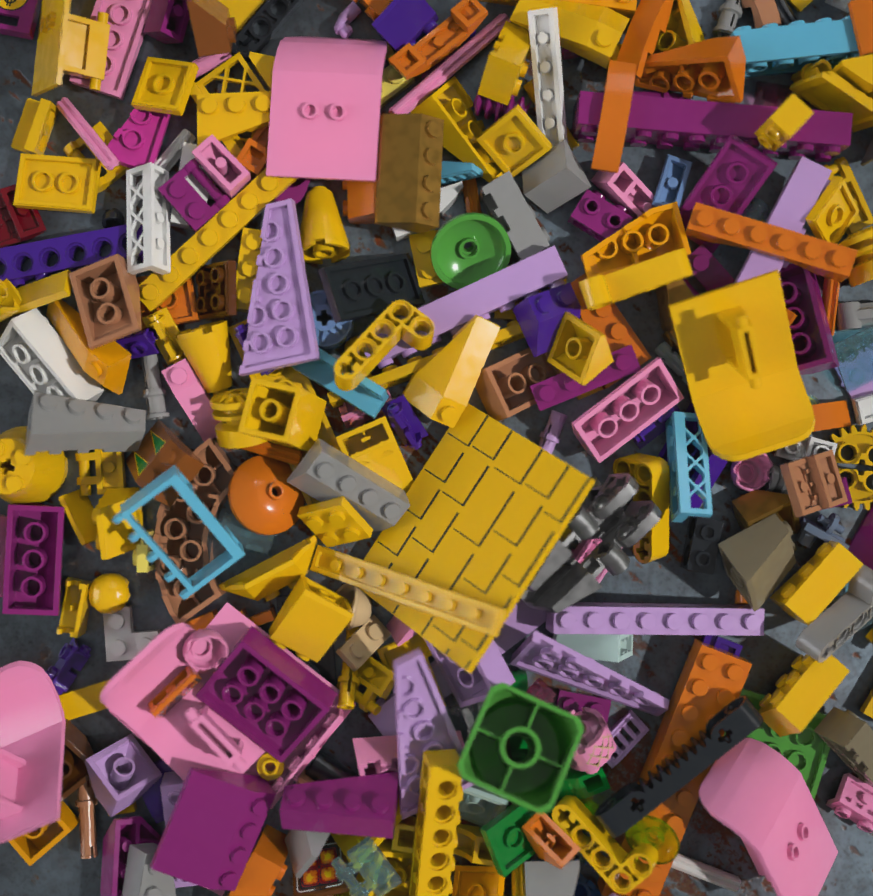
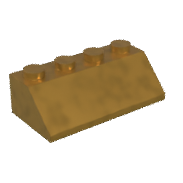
[375,113,444,233]

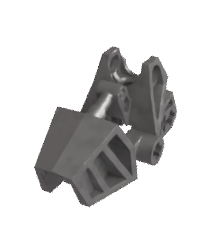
[520,473,662,613]

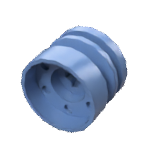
[310,290,356,351]

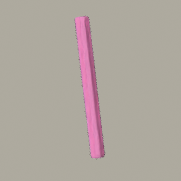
[389,13,510,114]

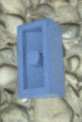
[652,154,693,207]

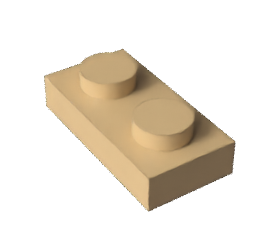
[336,615,391,672]

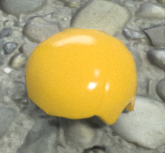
[88,573,131,614]

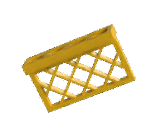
[190,52,266,178]

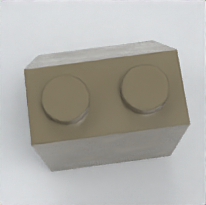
[718,513,797,612]

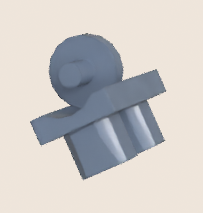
[796,513,850,550]

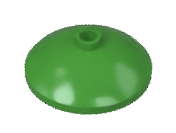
[431,213,511,289]

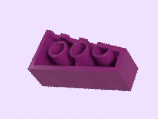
[280,772,399,839]

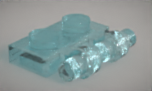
[331,837,402,896]

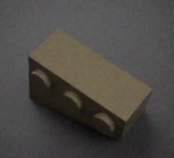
[814,707,873,787]

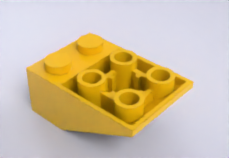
[335,416,414,493]

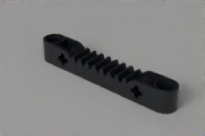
[594,696,764,838]

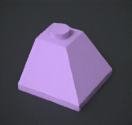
[85,734,162,817]

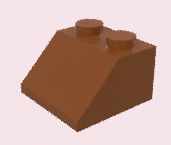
[187,0,237,57]

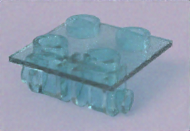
[834,325,873,393]

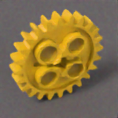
[829,424,873,511]

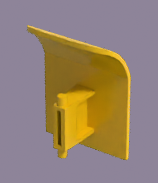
[31,0,110,96]
[668,270,815,462]

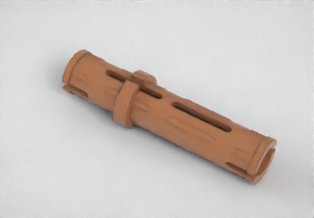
[75,779,98,859]

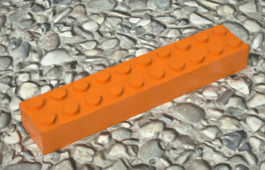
[597,639,752,896]

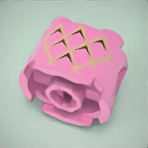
[568,707,617,774]

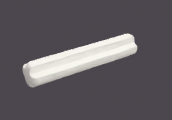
[136,129,196,189]
[671,853,741,892]

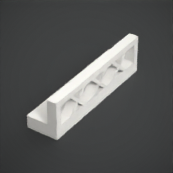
[126,162,171,275]

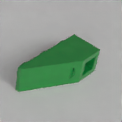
[556,766,611,800]

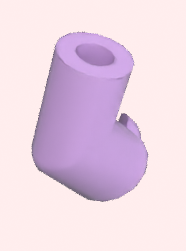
[334,2,361,39]

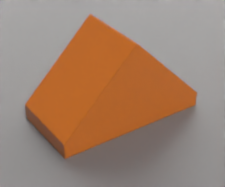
[521,813,580,869]

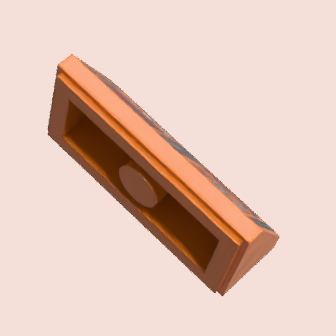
[148,665,202,718]

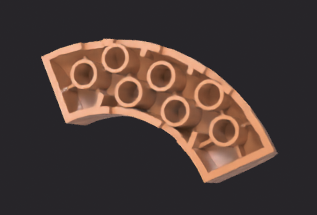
[153,438,236,624]

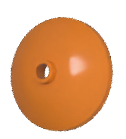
[228,455,305,536]

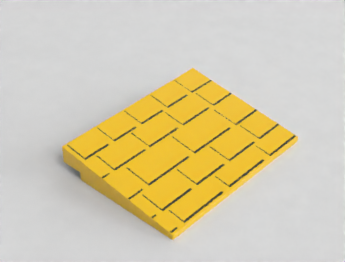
[359,403,596,673]

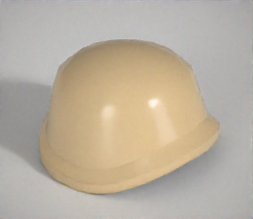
[336,583,372,630]

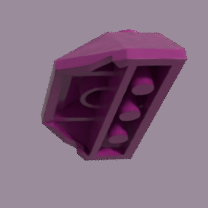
[100,816,162,896]

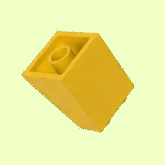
[238,378,327,452]
[269,574,354,663]

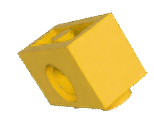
[754,93,814,152]

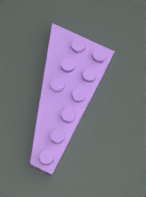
[239,198,320,376]
[510,630,670,717]
[393,648,475,820]

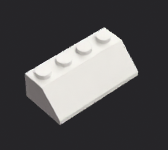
[0,308,104,402]

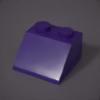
[372,0,439,52]
[512,282,581,357]

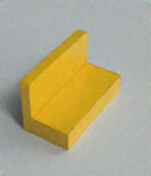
[11,98,59,155]

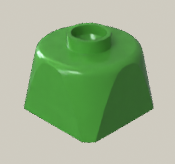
[457,683,584,814]

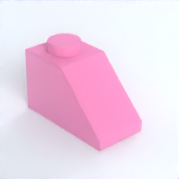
[192,134,251,200]

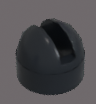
[102,208,124,228]

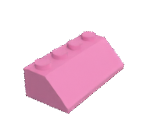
[571,357,684,463]

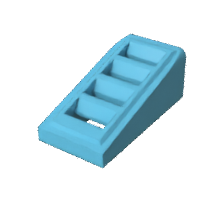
[441,161,483,186]

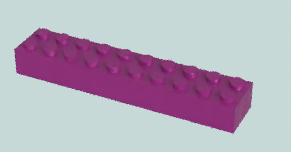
[571,91,853,162]

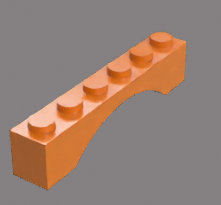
[685,202,858,282]

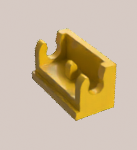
[56,577,93,638]

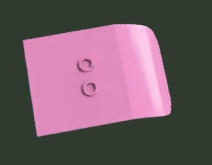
[266,36,387,182]
[100,622,266,782]
[0,660,66,844]
[699,738,838,896]

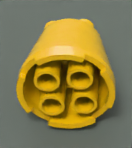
[0,426,68,504]

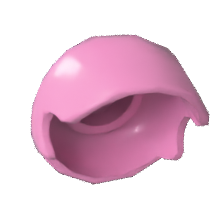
[730,453,773,492]
[183,628,228,671]

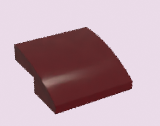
[0,184,47,248]

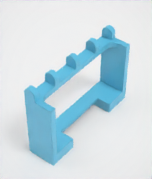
[112,465,246,600]

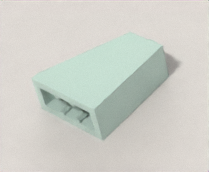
[553,634,633,662]

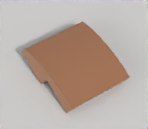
[780,450,848,518]

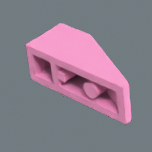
[591,162,655,219]
[161,358,221,442]

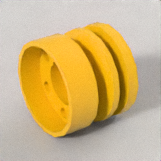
[839,226,873,288]
[209,388,267,449]

